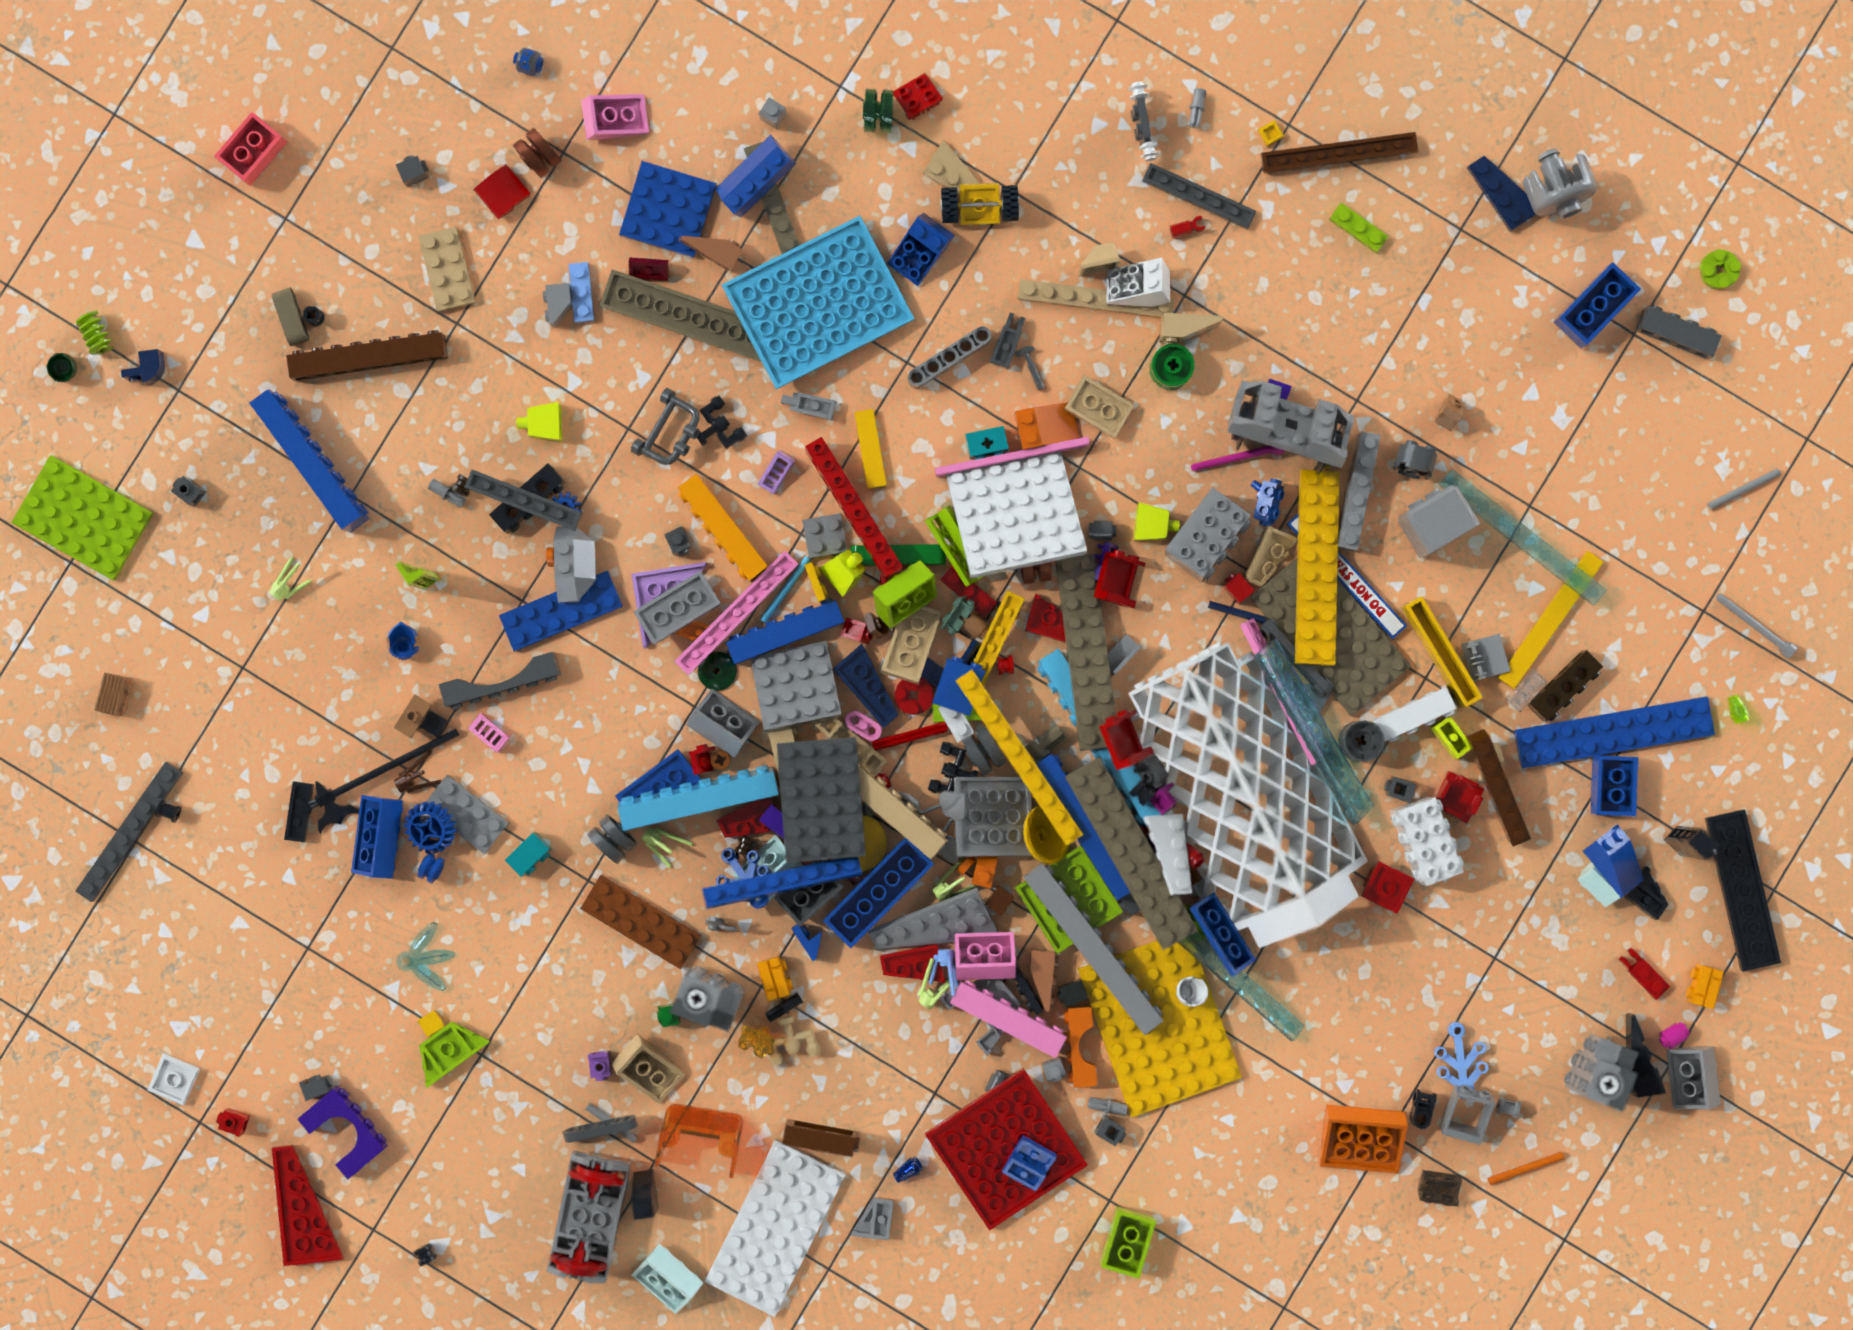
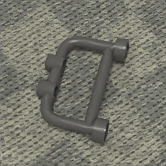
[631,388,700,465]

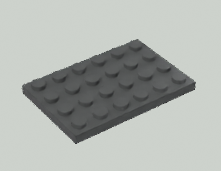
[777,737,866,863]

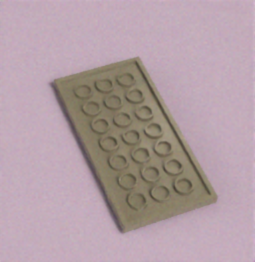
[1249,558,1411,716]

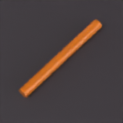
[1487,1152,1564,1186]

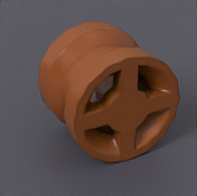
[711,750,731,770]

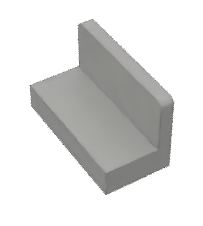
[1108,634,1142,676]

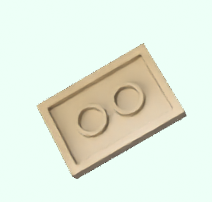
[1064,375,1134,439]

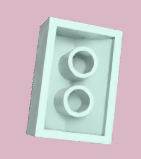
[733,835,804,902]
[632,1244,704,1314]

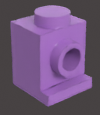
[588,1050,612,1081]

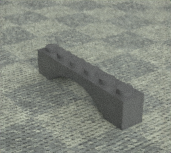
[439,652,561,710]

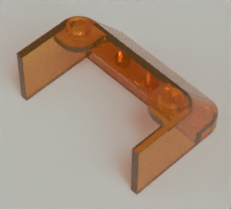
[655,1103,743,1178]

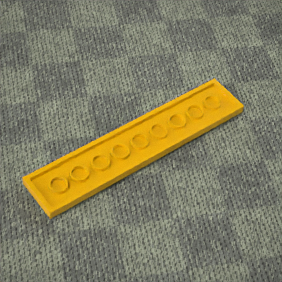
[1295,469,1340,666]

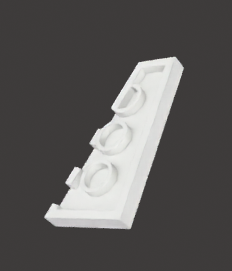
[1143,814,1192,895]

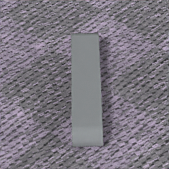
[908,326,991,388]

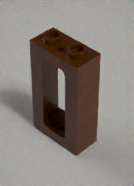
[782,1119,860,1157]

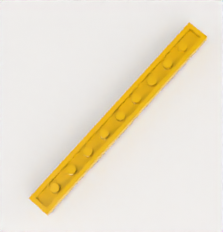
[956,670,1083,846]

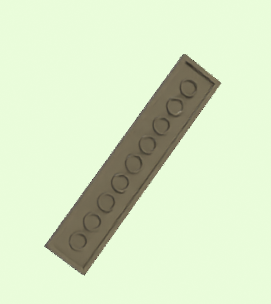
[599,269,761,362]
[1055,554,1116,751]
[1065,757,1198,950]

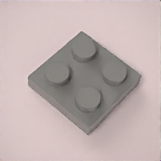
[802,513,847,559]

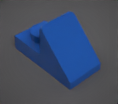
[791,924,823,961]

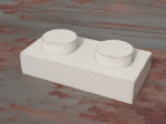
[938,706,974,743]

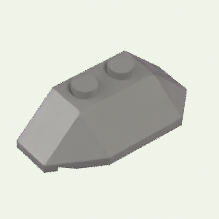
[554,527,596,603]

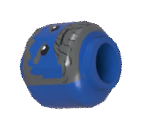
[513,48,544,76]

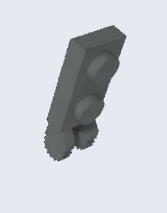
[990,312,1025,369]

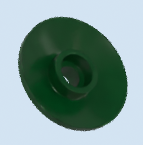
[698,652,737,691]

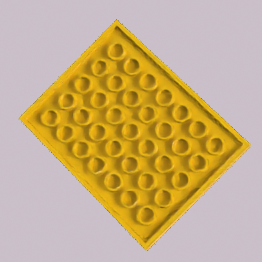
[1077,935,1242,1118]

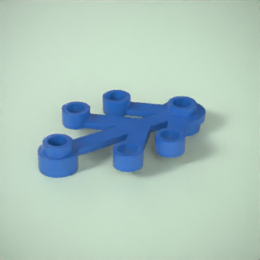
[716,848,770,909]

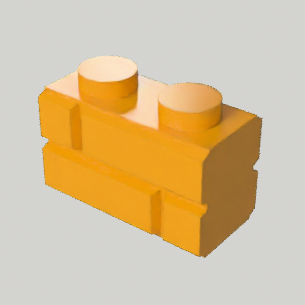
[757,956,794,1001]
[1685,964,1724,1009]

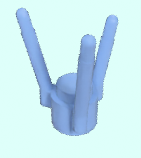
[929,949,959,996]

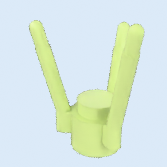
[269,557,311,601]
[642,827,693,868]
[932,857,978,902]
[918,958,950,1009]

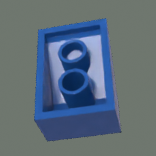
[1583,824,1644,898]

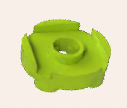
[1699,249,1741,289]

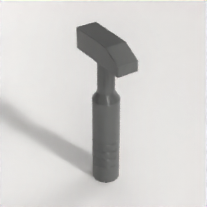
[1015,346,1045,391]

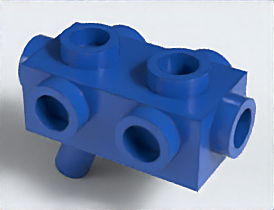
[1251,478,1284,526]

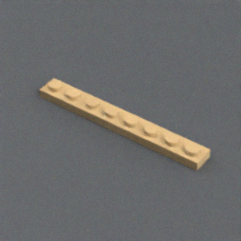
[1017,279,1175,318]

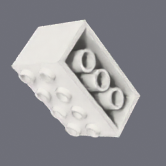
[1390,796,1464,886]

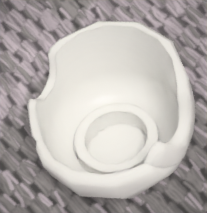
[1176,976,1208,1007]

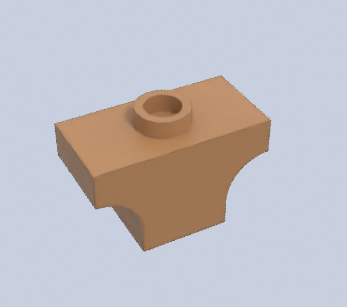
[1434,394,1466,432]
[394,694,432,738]

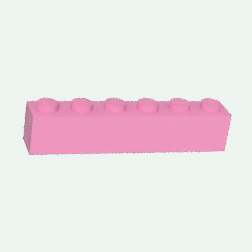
[950,980,1067,1058]

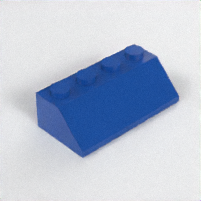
[715,135,797,217]
[351,795,403,879]
[1188,892,1256,977]

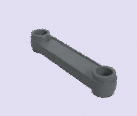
[1259,618,1334,698]

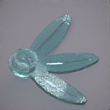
[396,922,455,991]

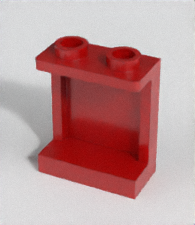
[1094,550,1146,609]
[1099,709,1154,770]

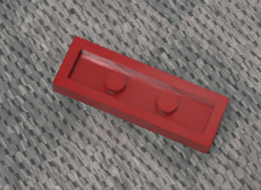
[940,565,997,618]

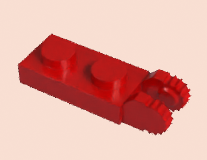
[1619,948,1670,1000]

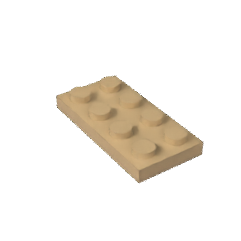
[418,227,476,312]
[881,606,942,685]

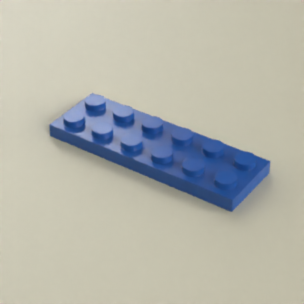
[499,571,623,652]

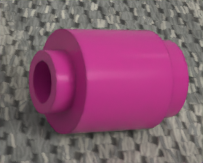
[1659,1022,1690,1050]

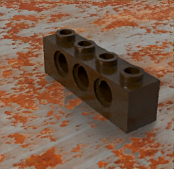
[1526,650,1603,722]

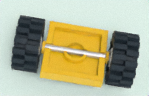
[941,183,1019,225]

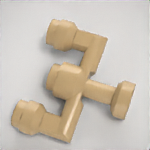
[766,1016,821,1067]

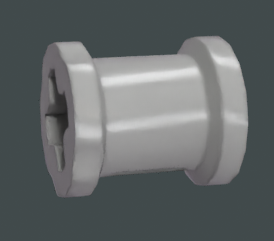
[1496,1096,1521,1118]

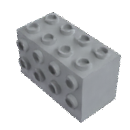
[1164,487,1251,583]

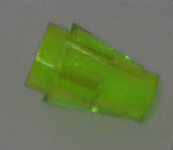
[1727,694,1750,725]

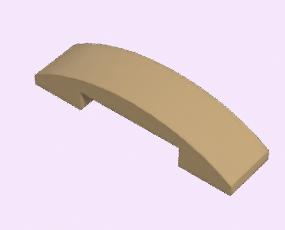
[815,718,887,776]

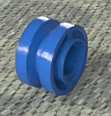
[417,852,445,884]

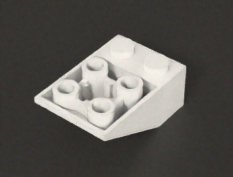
[1107,258,1170,307]

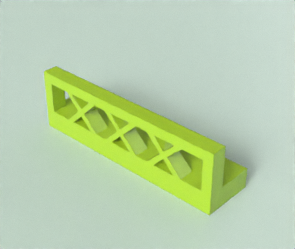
[925,505,984,587]
[395,562,440,590]

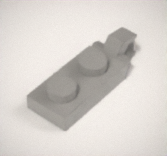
[781,392,836,421]

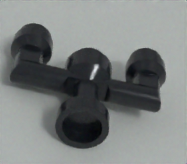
[696,395,747,449]
[928,742,979,794]

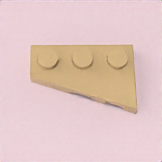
[923,140,980,197]

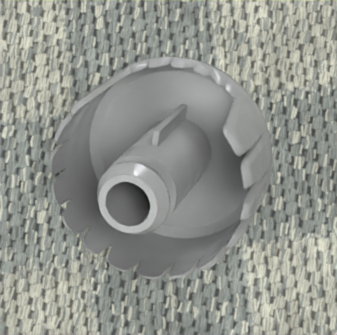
[1522,149,1598,219]

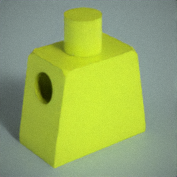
[516,402,562,442]
[1134,503,1180,541]
[819,549,866,597]

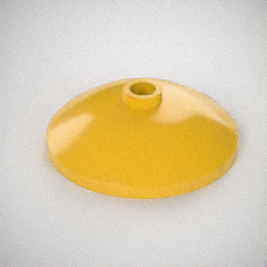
[1024,806,1069,864]

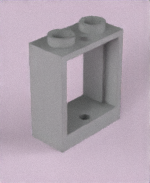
[1440,1085,1495,1145]

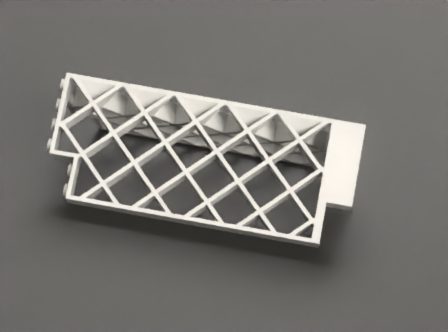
[1129,642,1368,948]

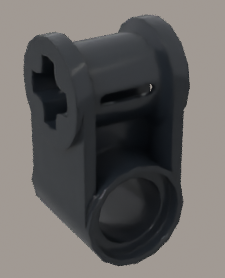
[1410,1089,1437,1129]

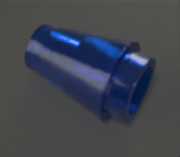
[893,1157,923,1183]

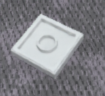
[147,1053,201,1106]

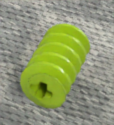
[76,310,114,355]

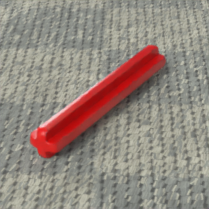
[872,722,948,751]

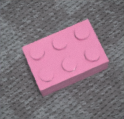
[955,932,1016,980]

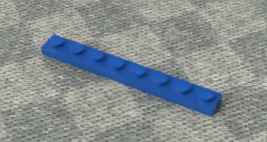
[702,857,862,909]

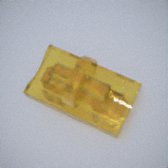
[738,1025,775,1058]

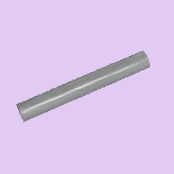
[585,1103,638,1143]

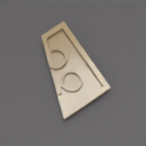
[1244,525,1298,587]

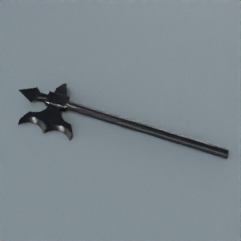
[294,729,460,834]

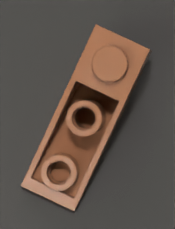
[1029,949,1059,1012]

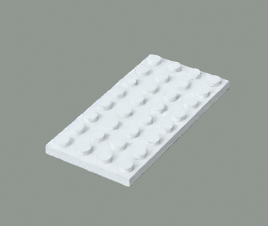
[704,1139,845,1317]

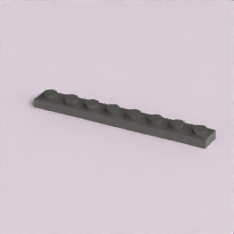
[75,762,183,902]

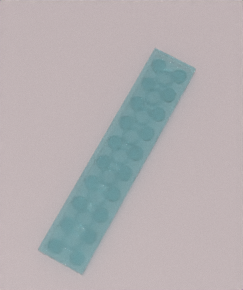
[1254,638,1374,825]

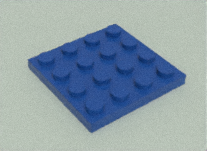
[619,161,717,258]

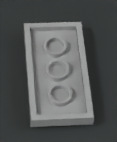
[633,571,721,646]
[427,775,509,854]

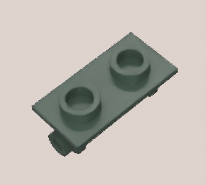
[940,595,975,635]

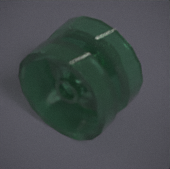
[863,88,893,134]

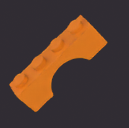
[1064,1005,1097,1088]

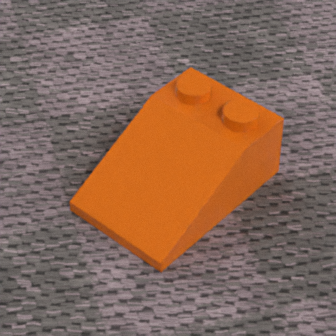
[1014,402,1079,450]

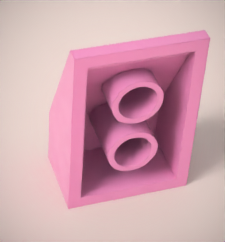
[581,94,649,140]

